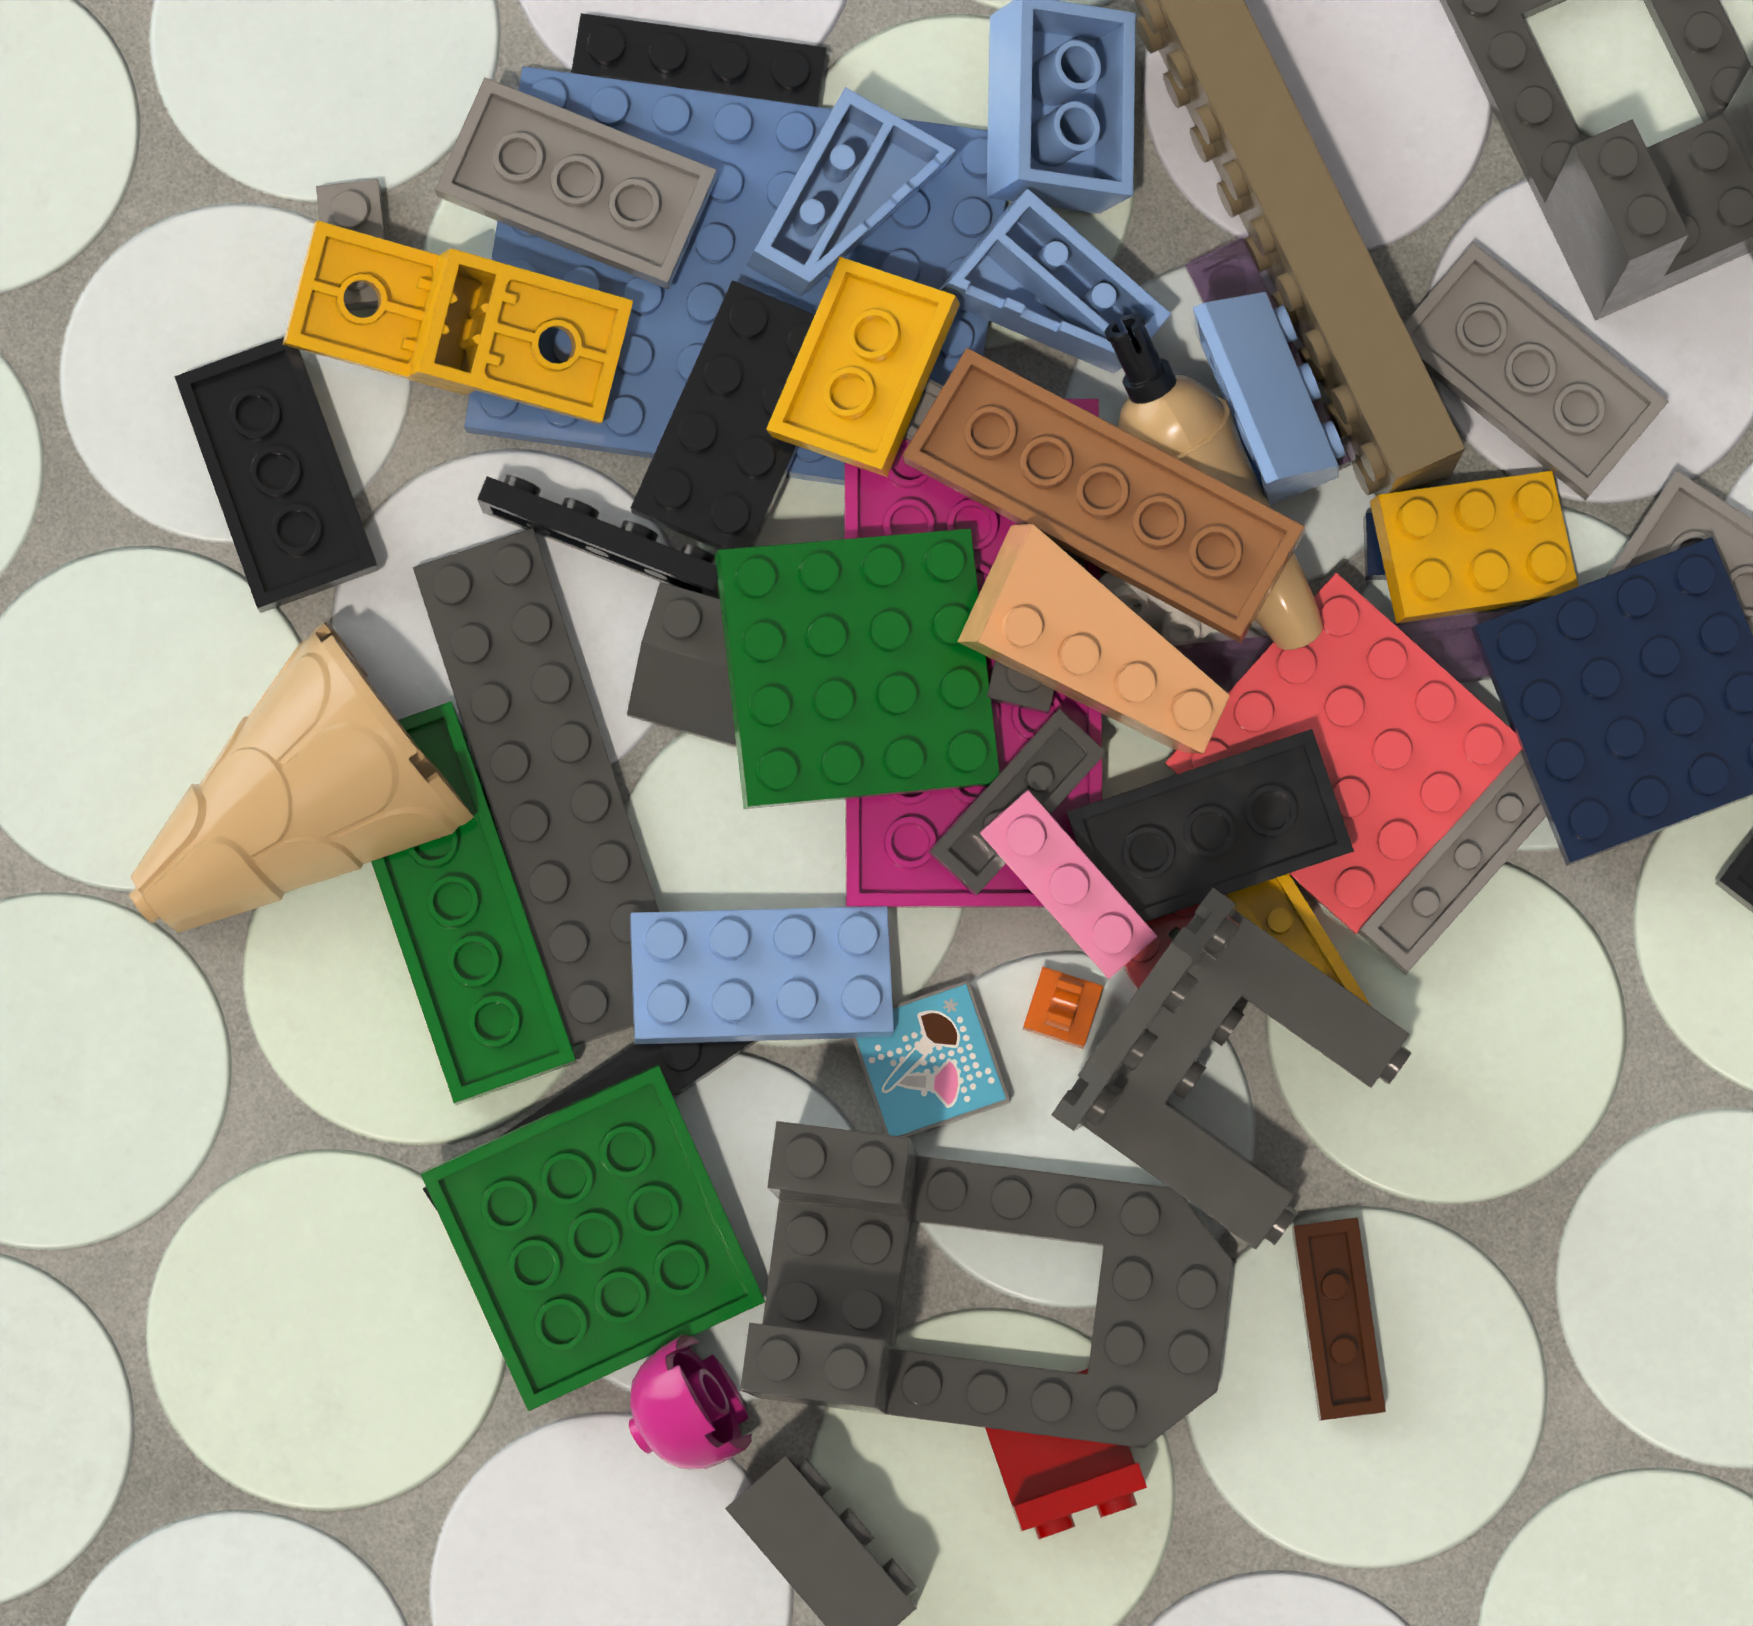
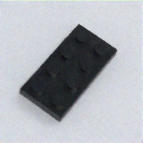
[630,280,815,550]
[174,337,380,613]
[1067,729,1354,922]

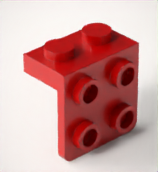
[985,1369,1147,1539]

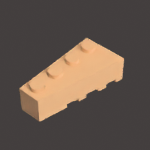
[957,524,1230,754]

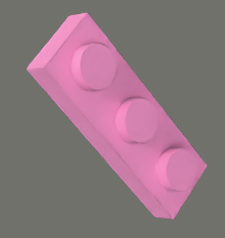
[980,789,1157,979]

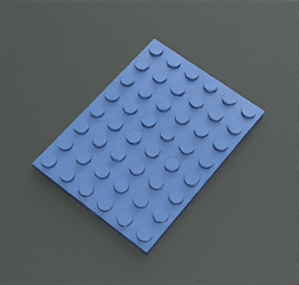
[464,66,1006,485]

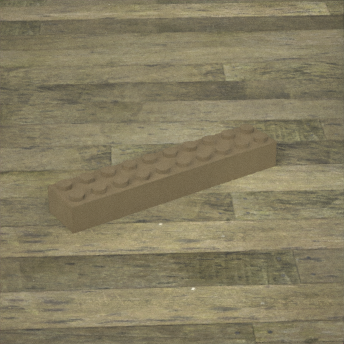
[1134,0,1465,496]

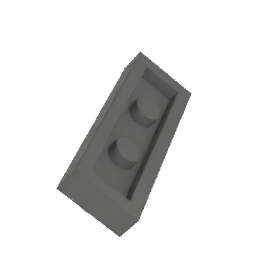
[928,709,1107,896]

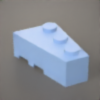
[747,87,956,297]

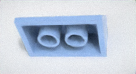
[1193,292,1346,505]

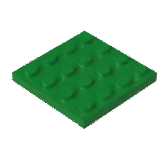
[715,529,999,809]
[421,1065,765,1411]

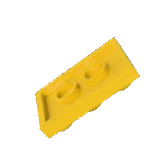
[766,257,960,477]
[1369,471,1579,624]

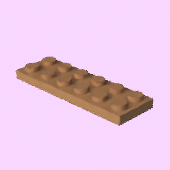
[902,348,1305,643]

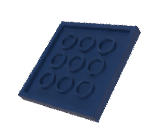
[1472,537,1753,866]

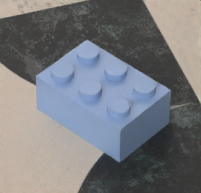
[986,0,1136,214]

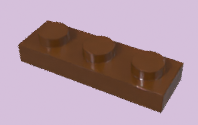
[1292,1217,1386,1421]

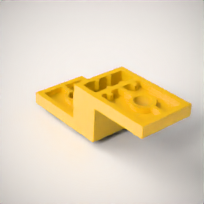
[282,220,633,425]

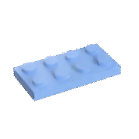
[630,907,894,1044]

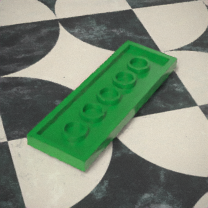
[371,701,577,1105]

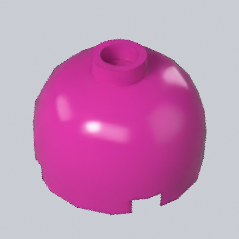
[628,1335,752,1470]

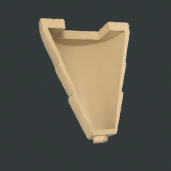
[128,622,474,933]

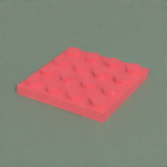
[1164,573,1522,934]

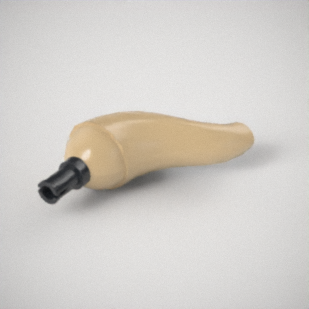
[1104,314,1323,650]

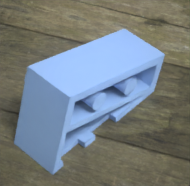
[939,188,1171,374]

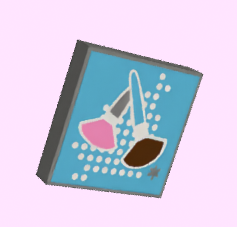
[852,980,1010,1138]

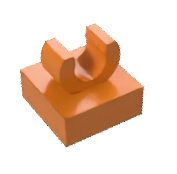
[1022,966,1103,1049]

